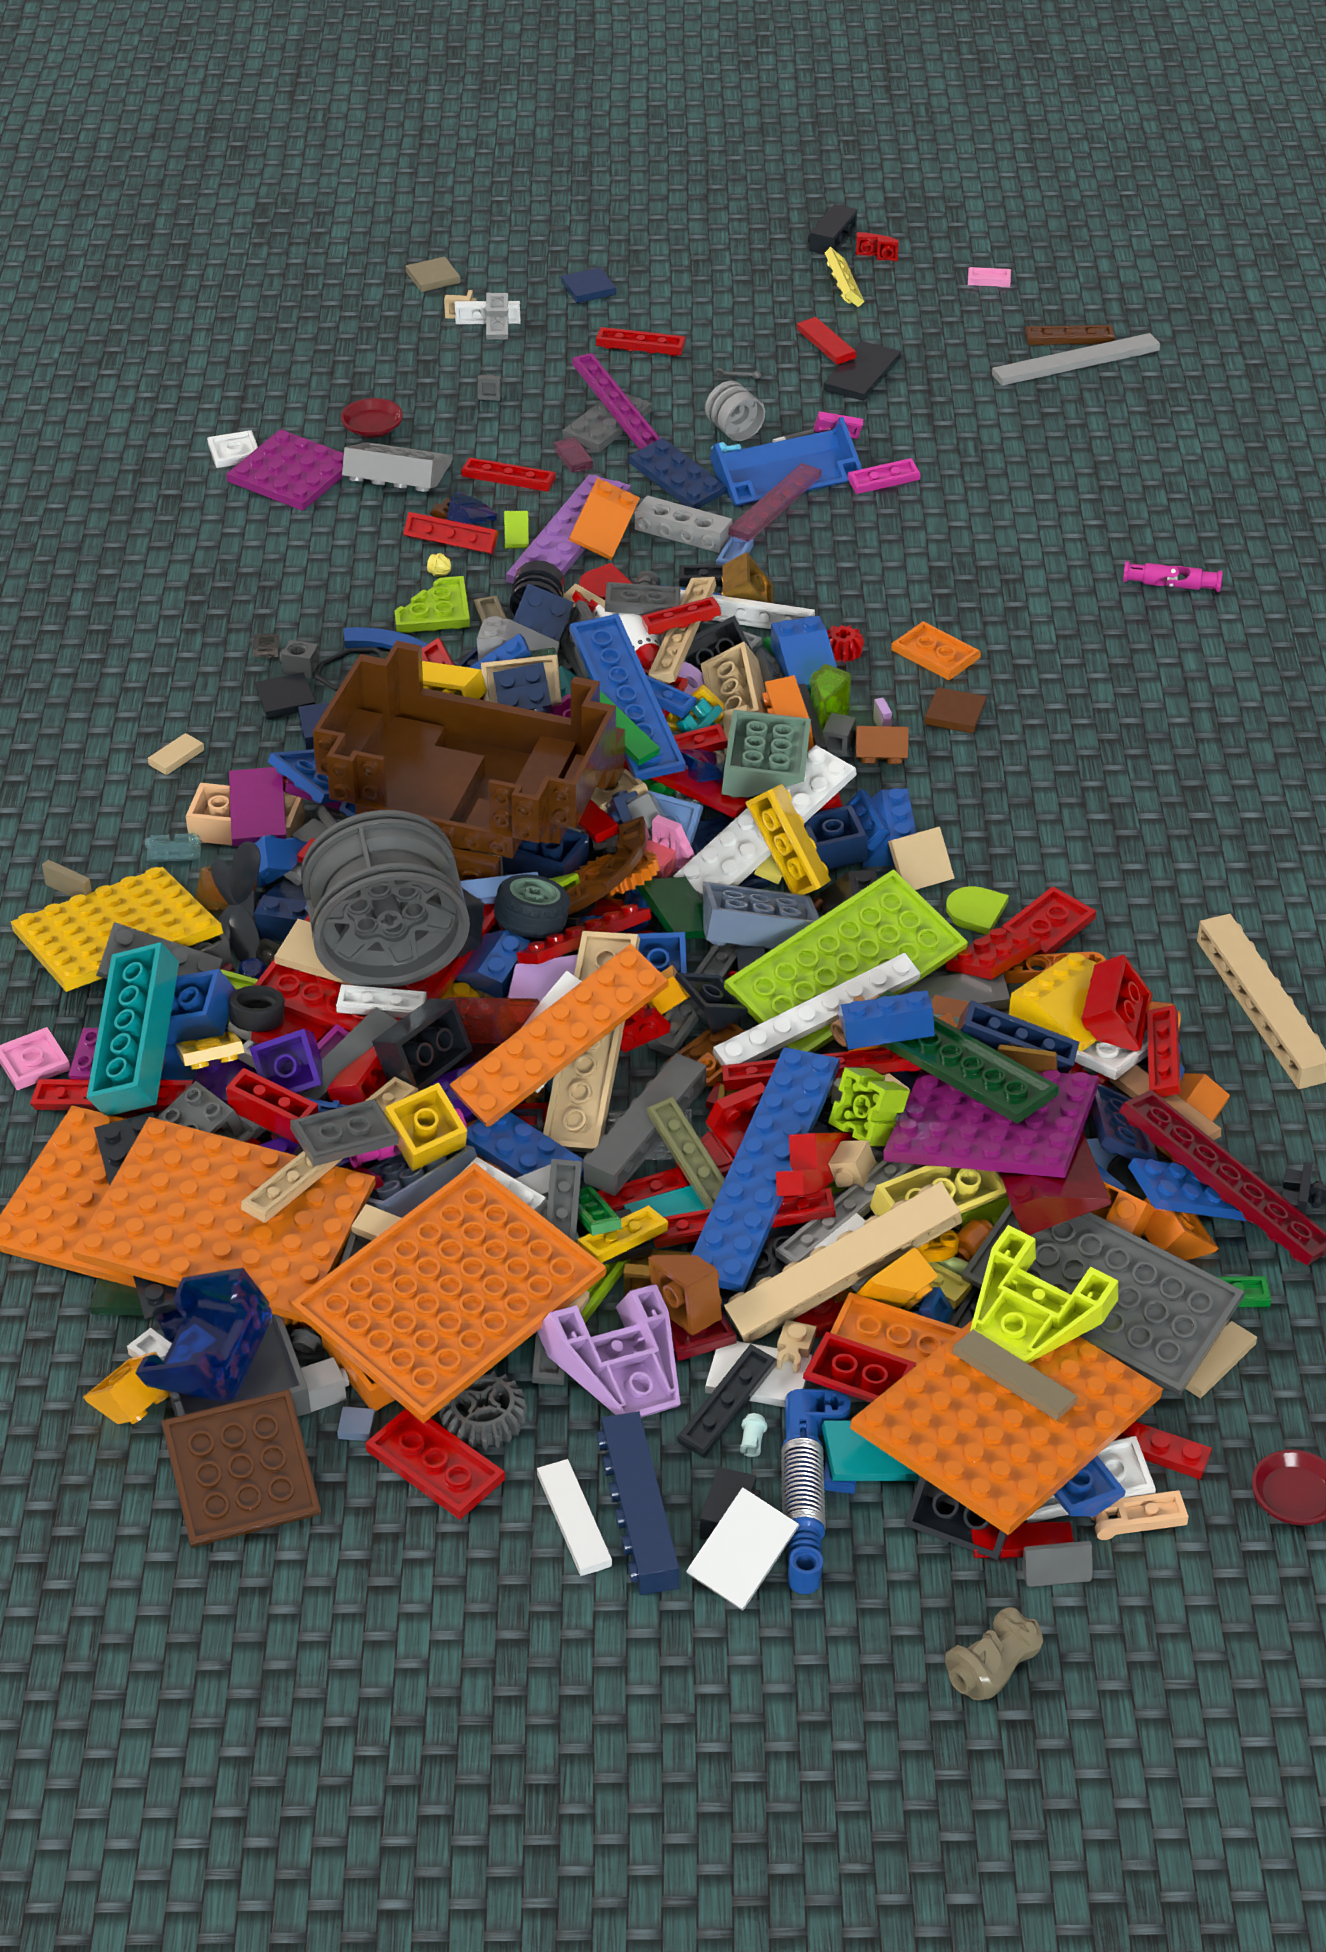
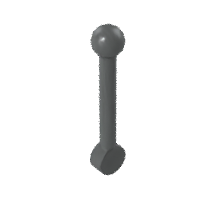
[715,368,761,379]

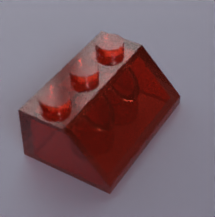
[446,997,540,1043]

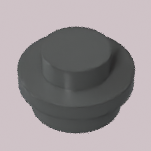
[291,1327,322,1355]

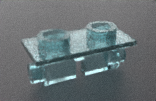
[145,833,202,862]

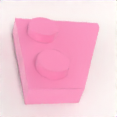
[652,815,695,872]

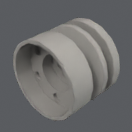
[705,381,766,441]

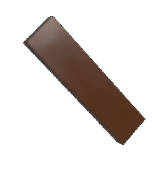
[1025,325,1115,345]

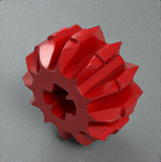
[827,624,864,664]

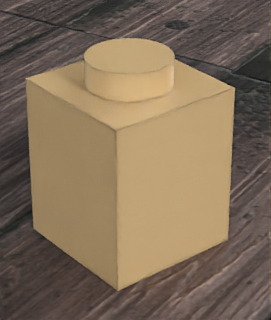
[828,1140,877,1187]

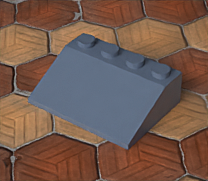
[703,882,819,951]
[366,1145,477,1218]

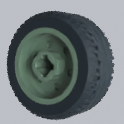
[494,874,570,939]

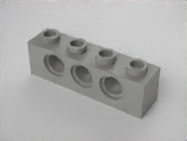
[635,495,732,553]

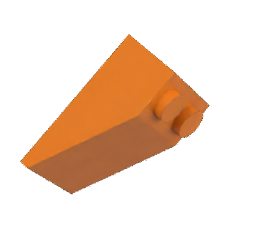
[568,478,640,560]

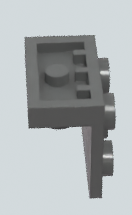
[156,1081,245,1137]

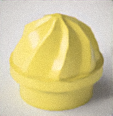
[427,553,452,577]

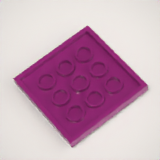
[226,429,344,511]

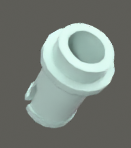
[740,1413,767,1457]

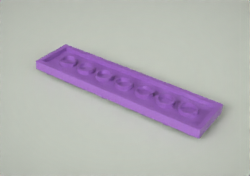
[506,475,631,583]

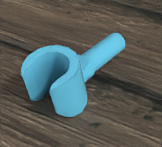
[711,442,741,453]

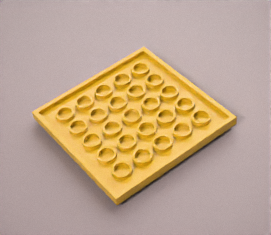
[10,867,223,992]

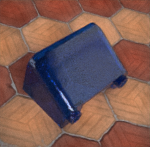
[136,1268,272,1402]

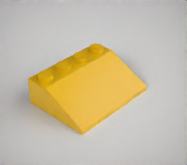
[1009,953,1098,1051]

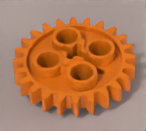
[574,849,660,897]

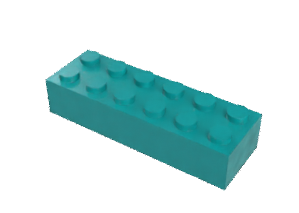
[86,942,179,1116]

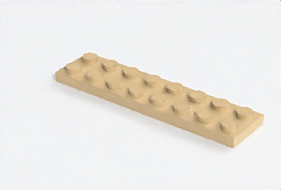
[543,931,640,1153]

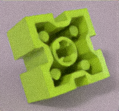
[828,1067,910,1146]

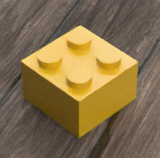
[385,1083,467,1171]

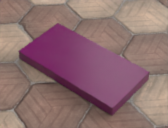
[229,767,287,846]

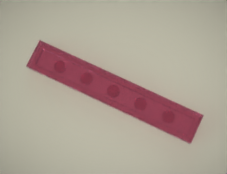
[728,463,822,542]

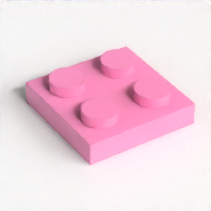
[0,1027,71,1090]

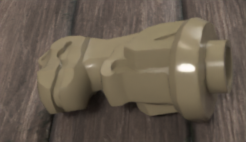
[945,1607,1043,1700]

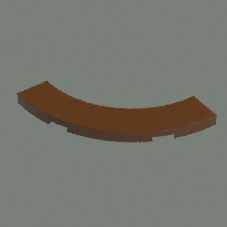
[566,816,648,915]

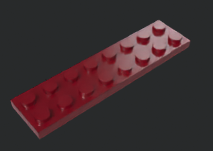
[1119,1090,1326,1266]

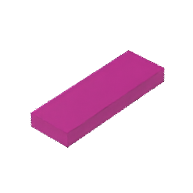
[847,458,921,494]

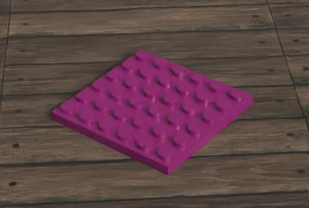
[884,1069,1098,1178]

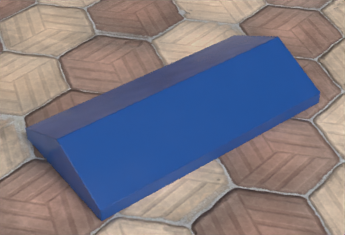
[1054,1455,1126,1517]

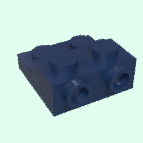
[493,662,553,713]

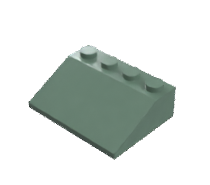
[722,710,811,797]

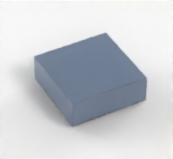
[337,1407,375,1441]

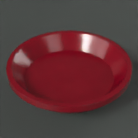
[341,398,403,438]
[1251,1450,1326,1525]

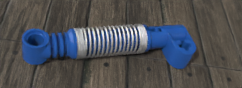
[781,1389,851,1594]

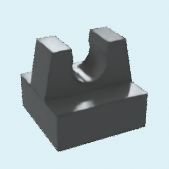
[478,374,501,401]

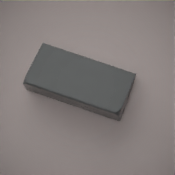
[1022,1541,1093,1587]

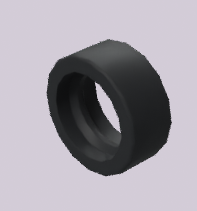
[229,985,285,1032]

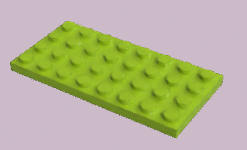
[724,869,968,1053]

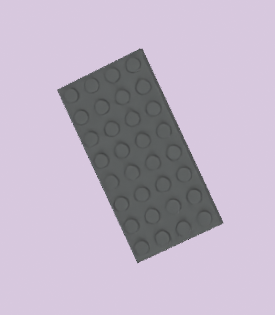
[961,1204,1244,1396]

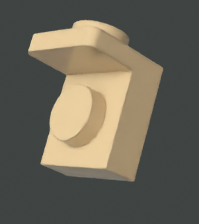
[444,290,477,319]

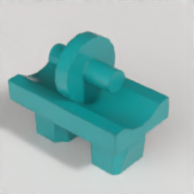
[676,698,723,733]

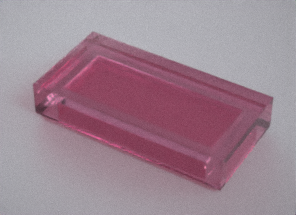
[554,437,593,473]

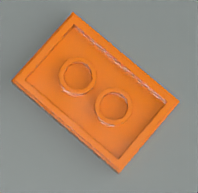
[891,621,981,681]

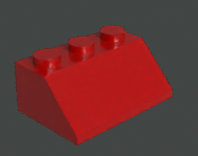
[1081,954,1153,1052]
[803,1332,916,1403]

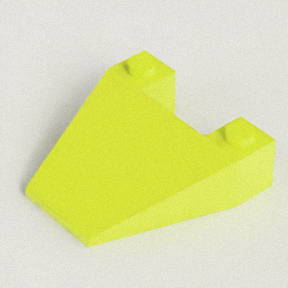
[970,1225,1118,1364]

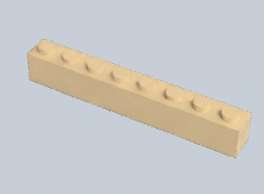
[1197,914,1326,1090]
[724,1182,962,1344]

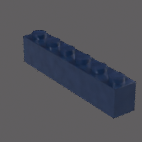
[596,1411,679,1595]

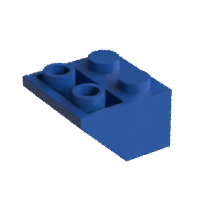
[254,835,308,888]

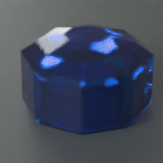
[238,958,267,979]

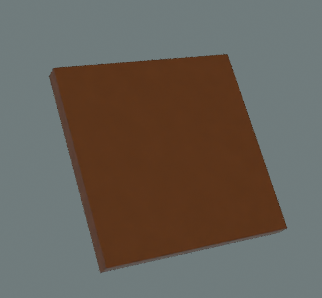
[161,1389,321,1548]

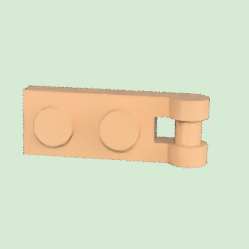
[1091,1490,1189,1540]

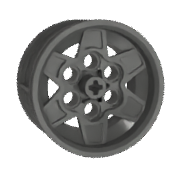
[301,810,470,988]

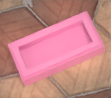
[968,267,1011,287]

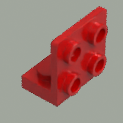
[706,1082,766,1158]

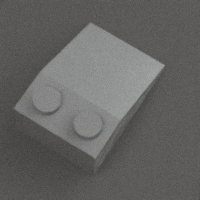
[477,616,560,661]

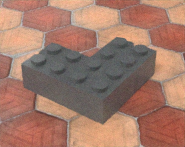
[166,1305,311,1417]

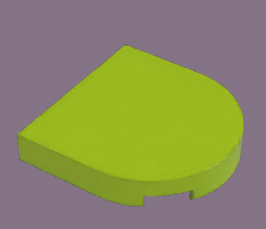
[946,886,1009,935]

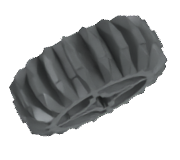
[439,1371,527,1451]

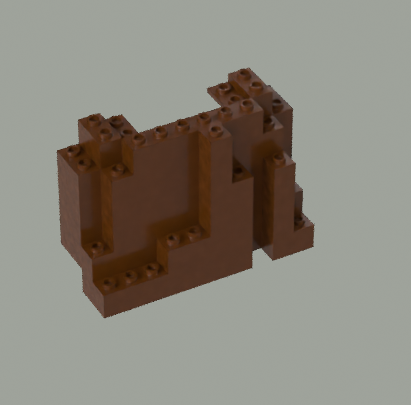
[313,640,625,859]

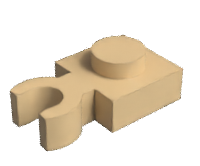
[776,1320,816,1373]

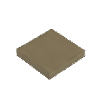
[406,257,461,292]

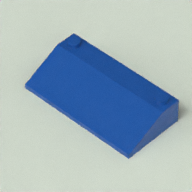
[710,417,862,507]

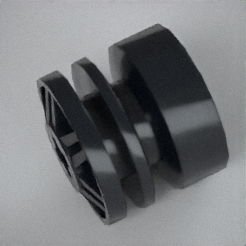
[510,560,565,616]

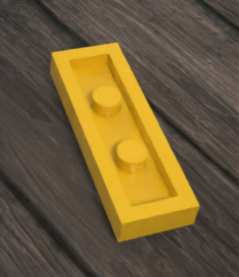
[577,1205,668,1263]

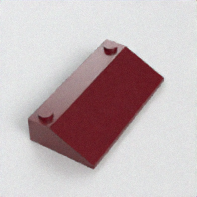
[1000,1130,1112,1235]

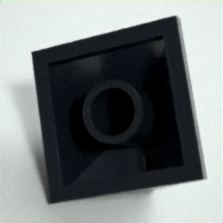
[674,973,748,1035]

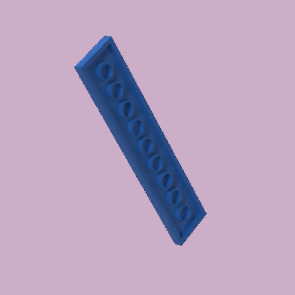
[692,1047,840,1292]

